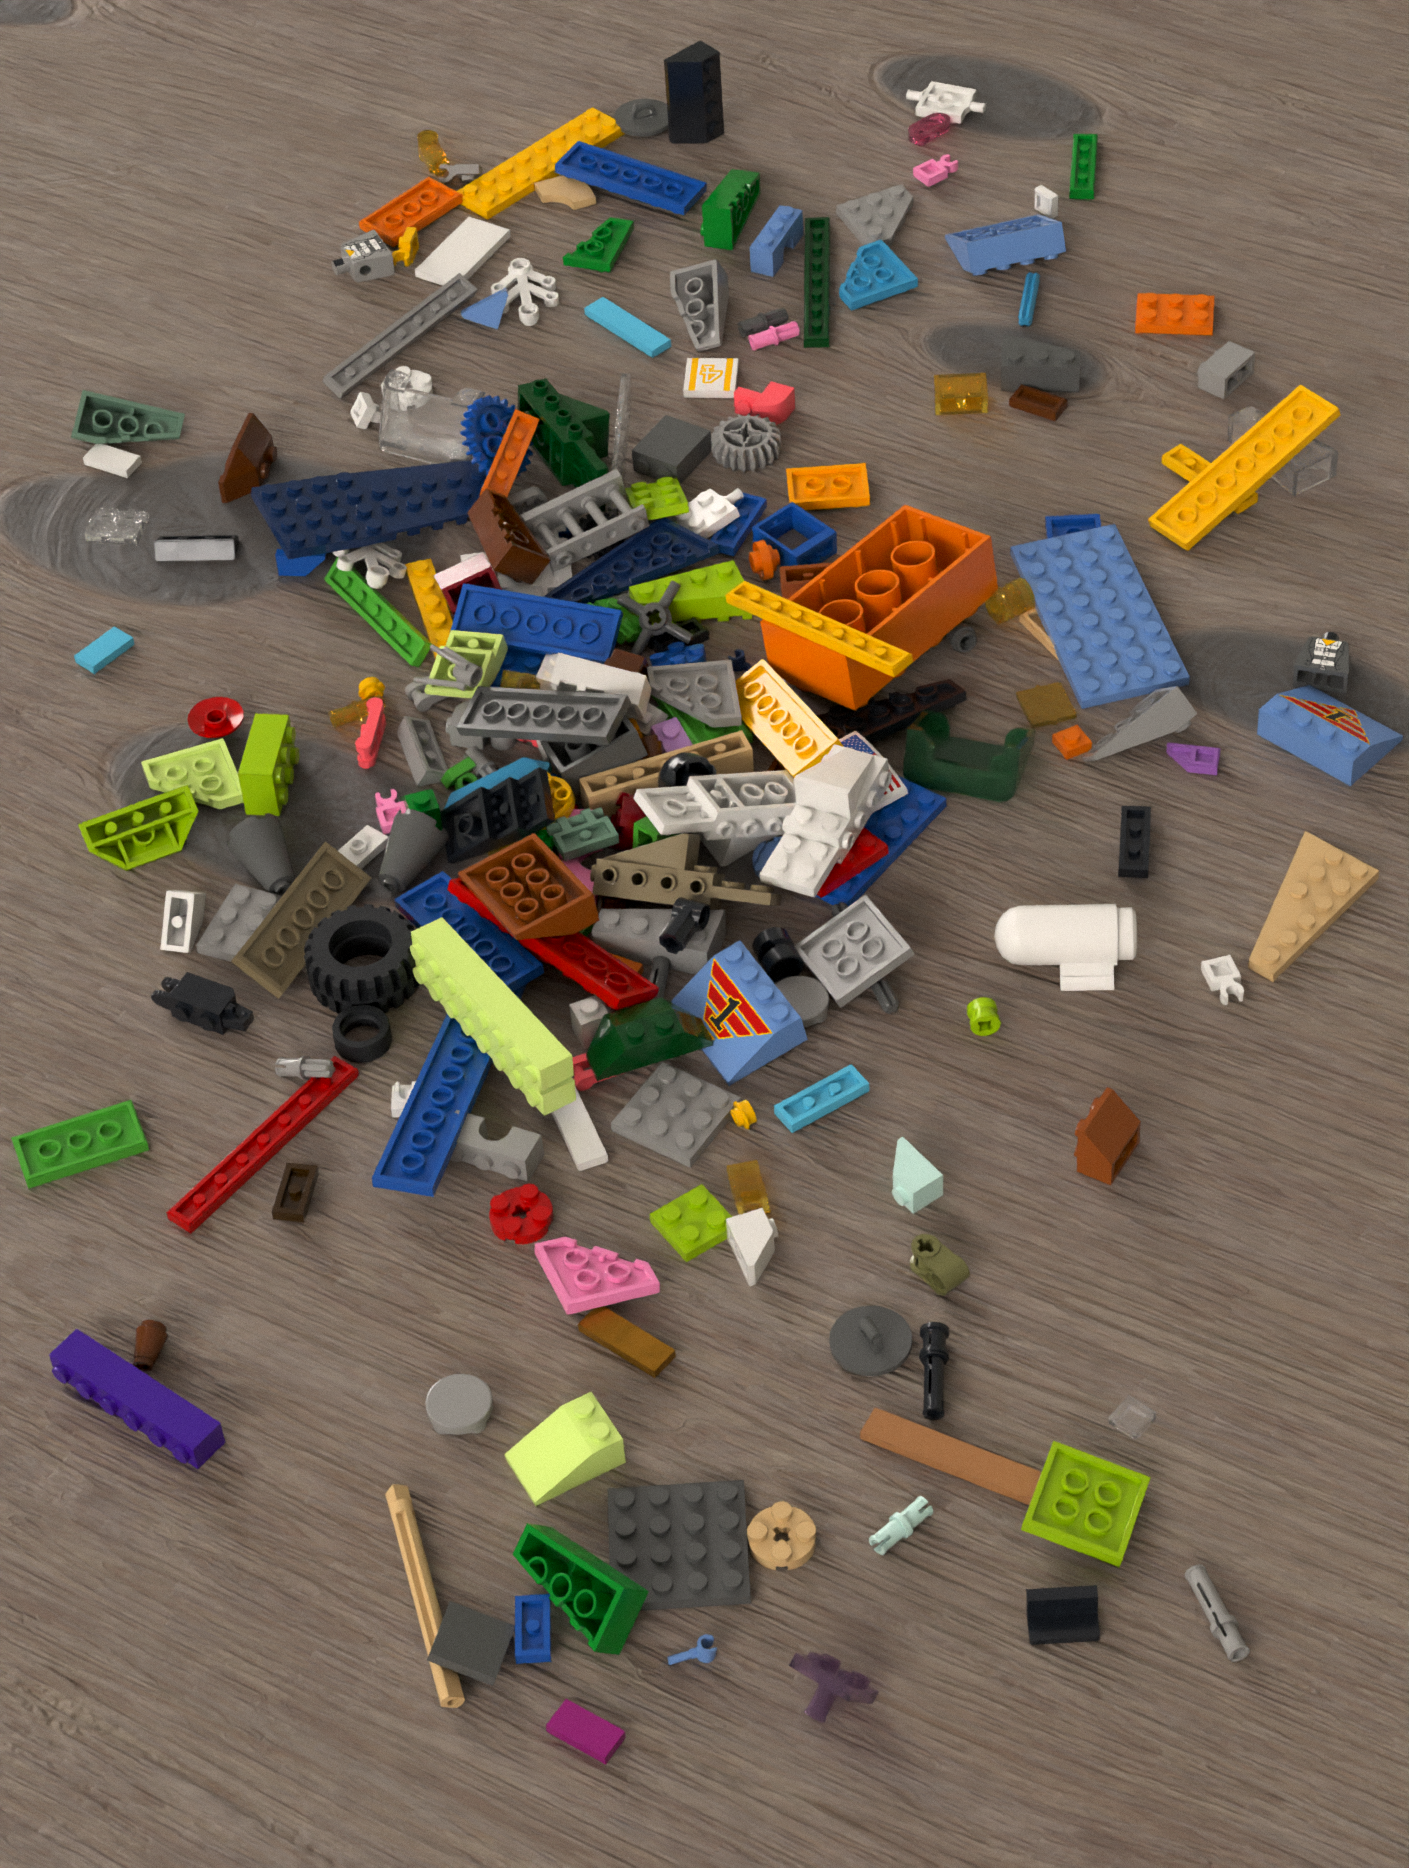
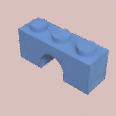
[750,205,803,277]

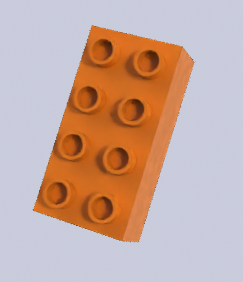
[760,505,998,711]

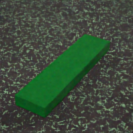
[1069,134,1098,199]

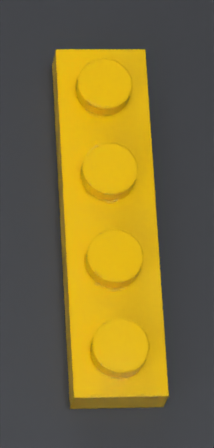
[1162,444,1258,514]

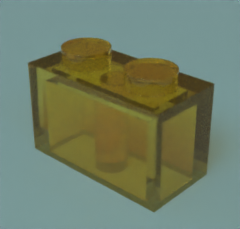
[934,373,988,415]

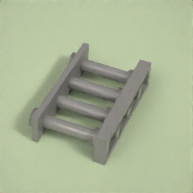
[521,469,649,572]

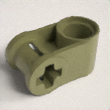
[910,1234,970,1296]

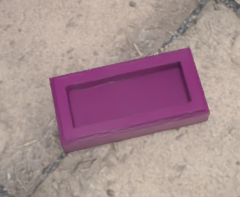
[546,1699,626,1765]

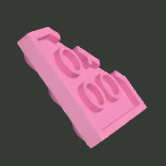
[535,1237,660,1315]

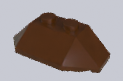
[218,413,277,503]

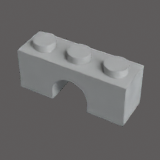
[450,1110,544,1182]

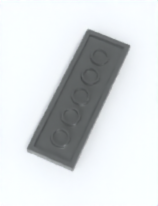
[456,686,631,745]

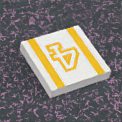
[683,358,739,398]

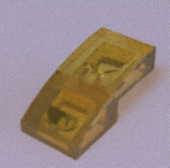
[726,1160,771,1215]

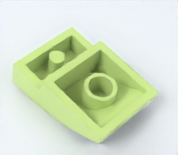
[424,630,508,699]

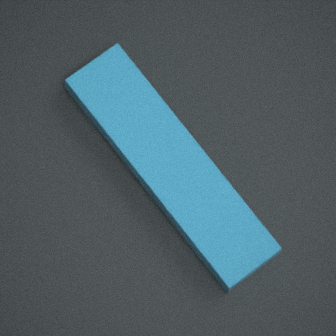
[584,297,671,358]

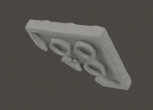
[836,184,913,247]
[647,660,742,728]

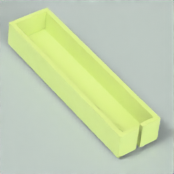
[410,917,576,1116]

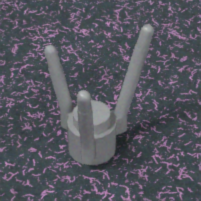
[414,645,483,691]

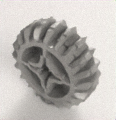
[711,413,782,473]

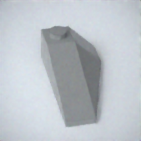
[670,259,729,352]
[1082,686,1197,762]

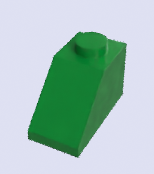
[401,789,442,831]

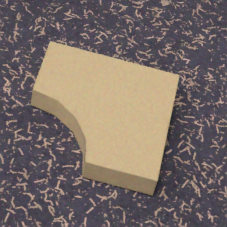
[534,175,596,210]

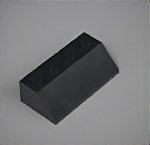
[664,40,724,144]

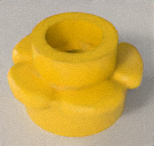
[358,677,385,702]
[730,1099,757,1129]

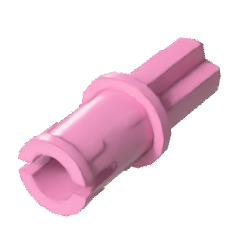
[748,321,800,351]

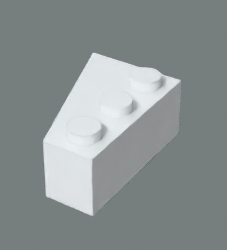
[550,652,652,719]

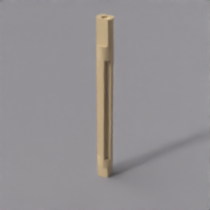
[385,1484,465,1708]

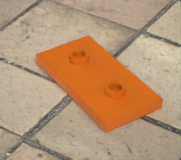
[359,177,463,247]

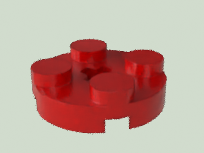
[489,1184,554,1245]

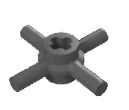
[617,580,694,655]

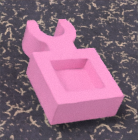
[913,154,958,187]
[375,789,407,835]

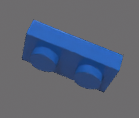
[515,1594,551,1664]

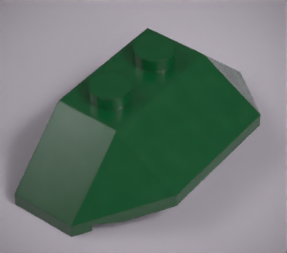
[586,997,713,1081]

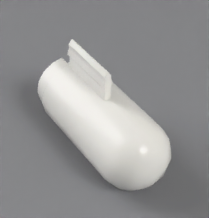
[994,904,1137,991]

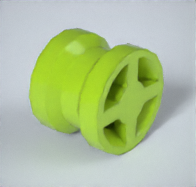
[966,997,1001,1036]

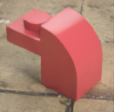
[734,381,795,425]

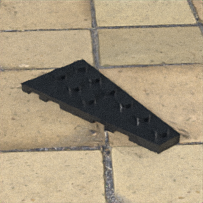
[816,679,967,744]

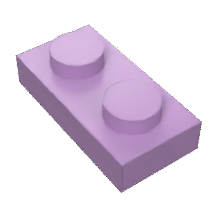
[650,717,693,754]

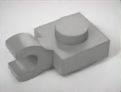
[439,164,482,184]

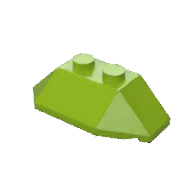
[78,785,198,871]

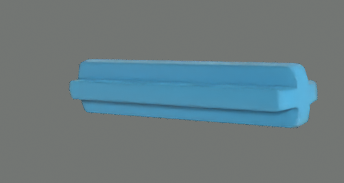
[1018,272,1040,327]

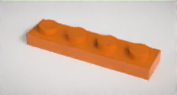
[479,409,540,498]

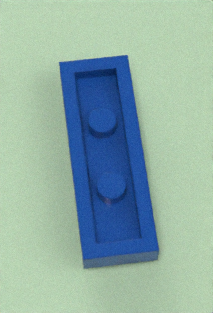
[710,493,767,556]

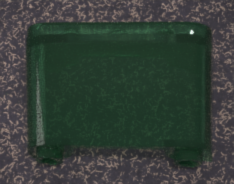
[903,710,1036,802]

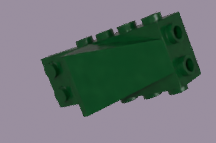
[517,378,610,512]

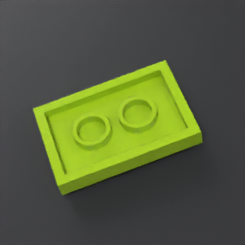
[625,477,689,520]

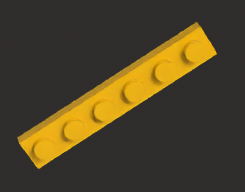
[405,559,453,659]

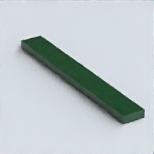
[804,217,830,348]

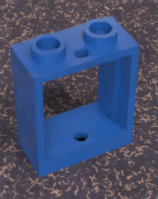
[752,502,837,567]

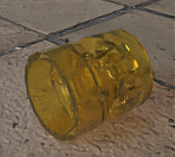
[984,577,1035,625]

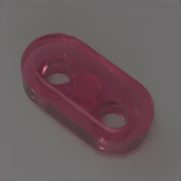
[908,113,950,146]

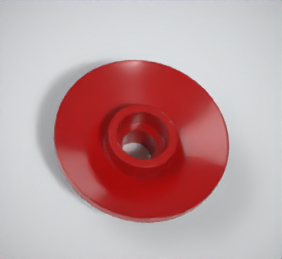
[187,697,244,738]

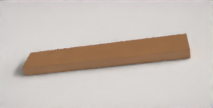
[860,1407,1041,1505]

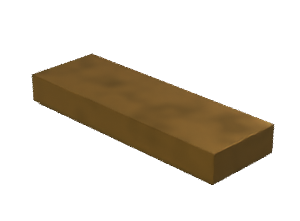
[578,1306,676,1378]

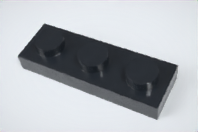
[1118,806,1151,878]

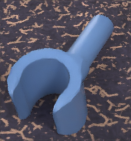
[667,1634,717,1665]

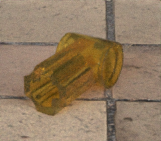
[417,130,450,176]
[500,670,541,690]

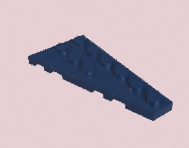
[543,517,719,604]

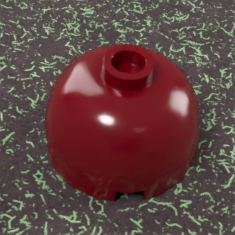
[609,791,646,851]

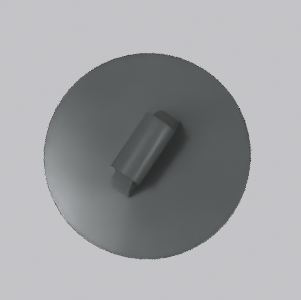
[614,99,669,137]
[829,1306,912,1376]

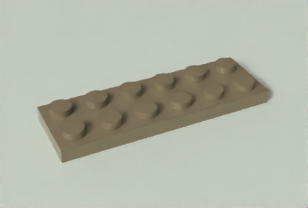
[231,841,371,999]

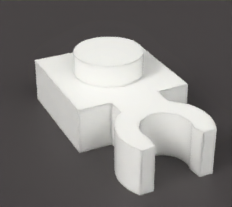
[1201,955,1244,1005]

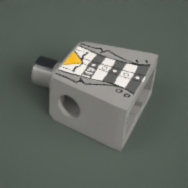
[331,230,395,283]

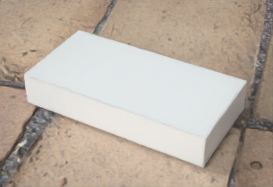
[83,444,142,478]

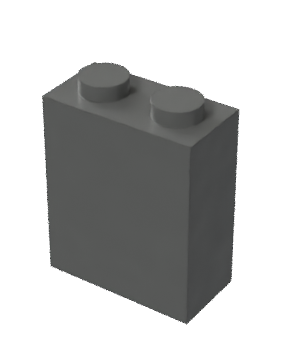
[632,415,711,484]

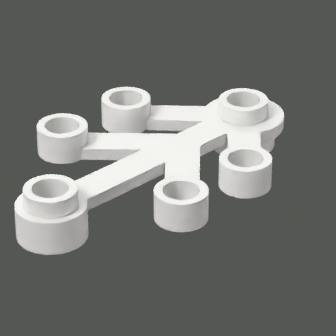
[491,258,559,326]
[332,543,407,589]

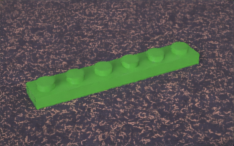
[324,557,433,668]

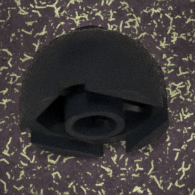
[658,752,717,788]

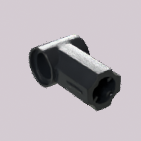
[659,897,710,954]

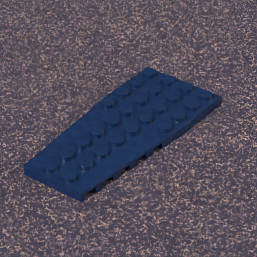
[251,460,487,559]

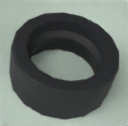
[332,1005,392,1063]

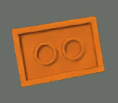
[1135,293,1214,335]

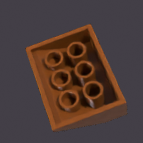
[458,833,600,940]

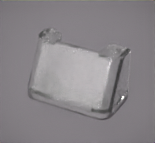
[378,369,486,464]

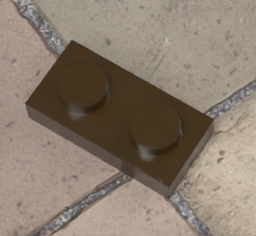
[272,1163,319,1223]

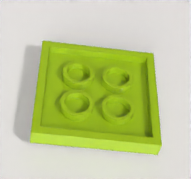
[1021,1441,1151,1567]

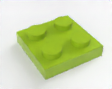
[649,1184,732,1262]

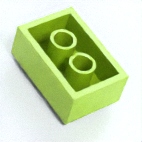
[238,713,299,816]

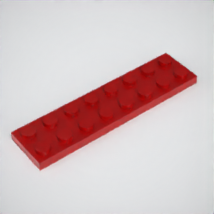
[447,878,659,1010]

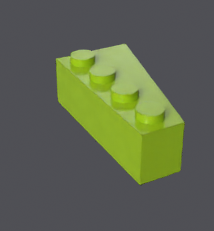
[629,560,752,625]

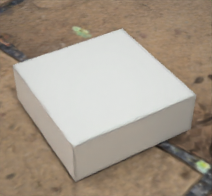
[1035,185,1058,219]

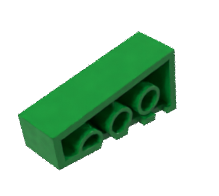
[700,169,761,250]
[512,1523,649,1655]

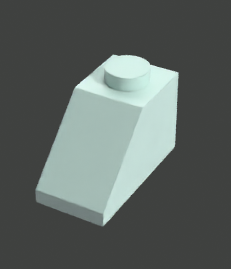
[892,1137,943,1214]

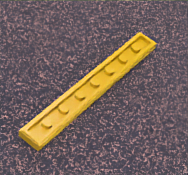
[725,581,913,677]

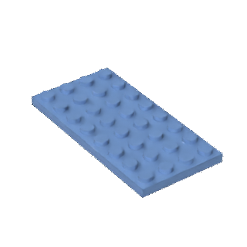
[1010,524,1190,709]

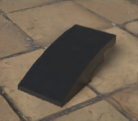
[440,767,556,864]

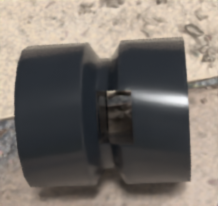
[752,927,804,984]

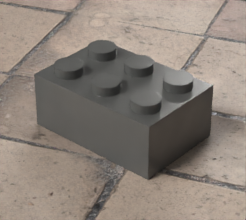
[540,714,648,796]

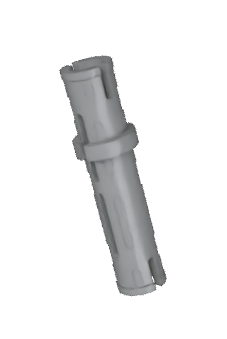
[1185,1564,1250,1662]

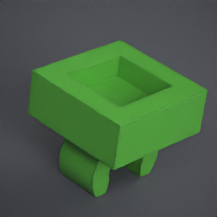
[440,756,478,790]

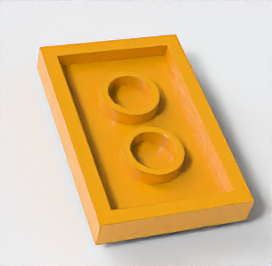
[786,463,870,511]

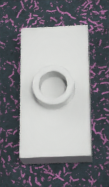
[338,825,389,869]

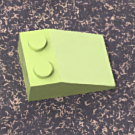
[504,1392,626,1506]

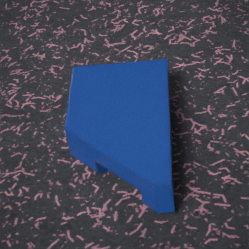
[275,549,327,576]

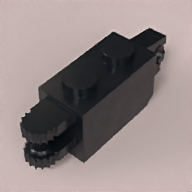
[151,972,254,1035]

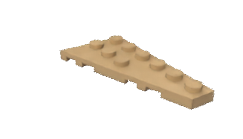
[1248,831,1379,982]

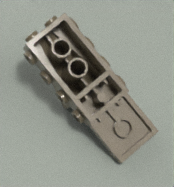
[590,833,782,910]

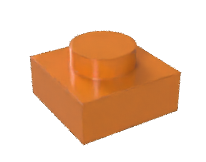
[1052,725,1092,760]

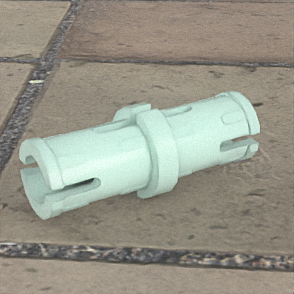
[869,1496,933,1555]

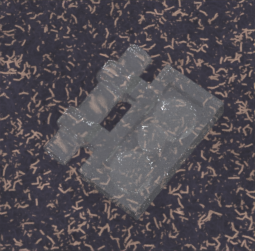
[85,507,149,545]

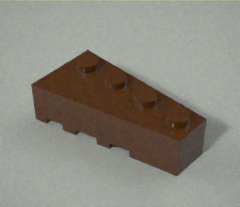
[468,488,551,585]

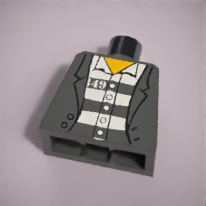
[1292,632,1349,694]

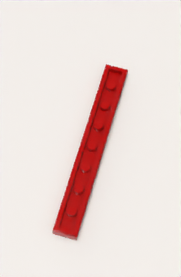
[166,1056,359,1234]

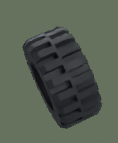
[304,904,419,1014]

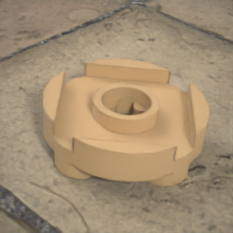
[747,1501,817,1570]

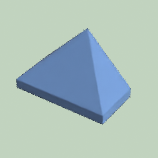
[461,287,508,329]

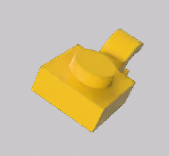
[392,227,419,267]

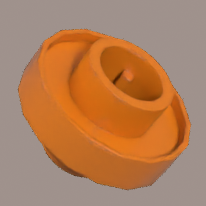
[749,540,780,581]

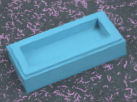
[74,626,135,674]

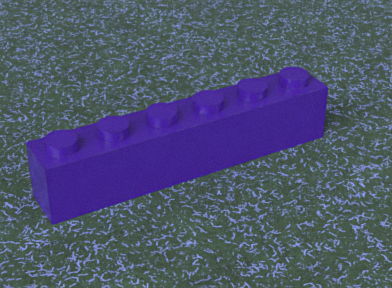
[49,1329,226,1469]

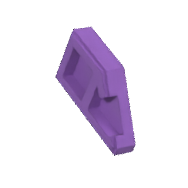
[1166,742,1221,775]

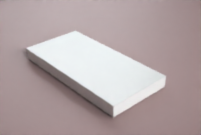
[415,217,511,286]

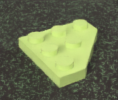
[141,738,244,809]

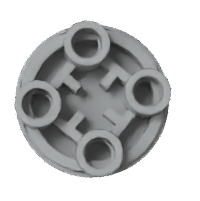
[775,976,829,1027]
[426,1374,493,1435]

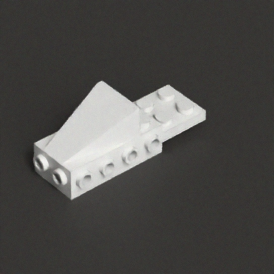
[759,744,892,898]
[633,770,796,866]

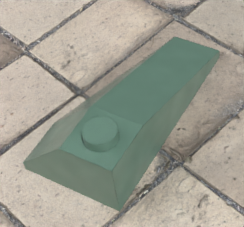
[71,390,185,444]

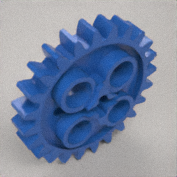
[460,395,533,477]

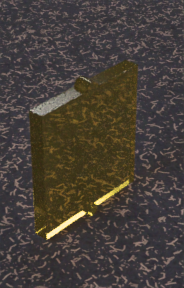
[1016,682,1077,729]

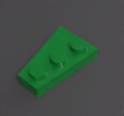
[563,217,634,272]

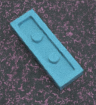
[774,1064,869,1133]

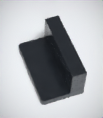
[1026,1585,1100,1645]

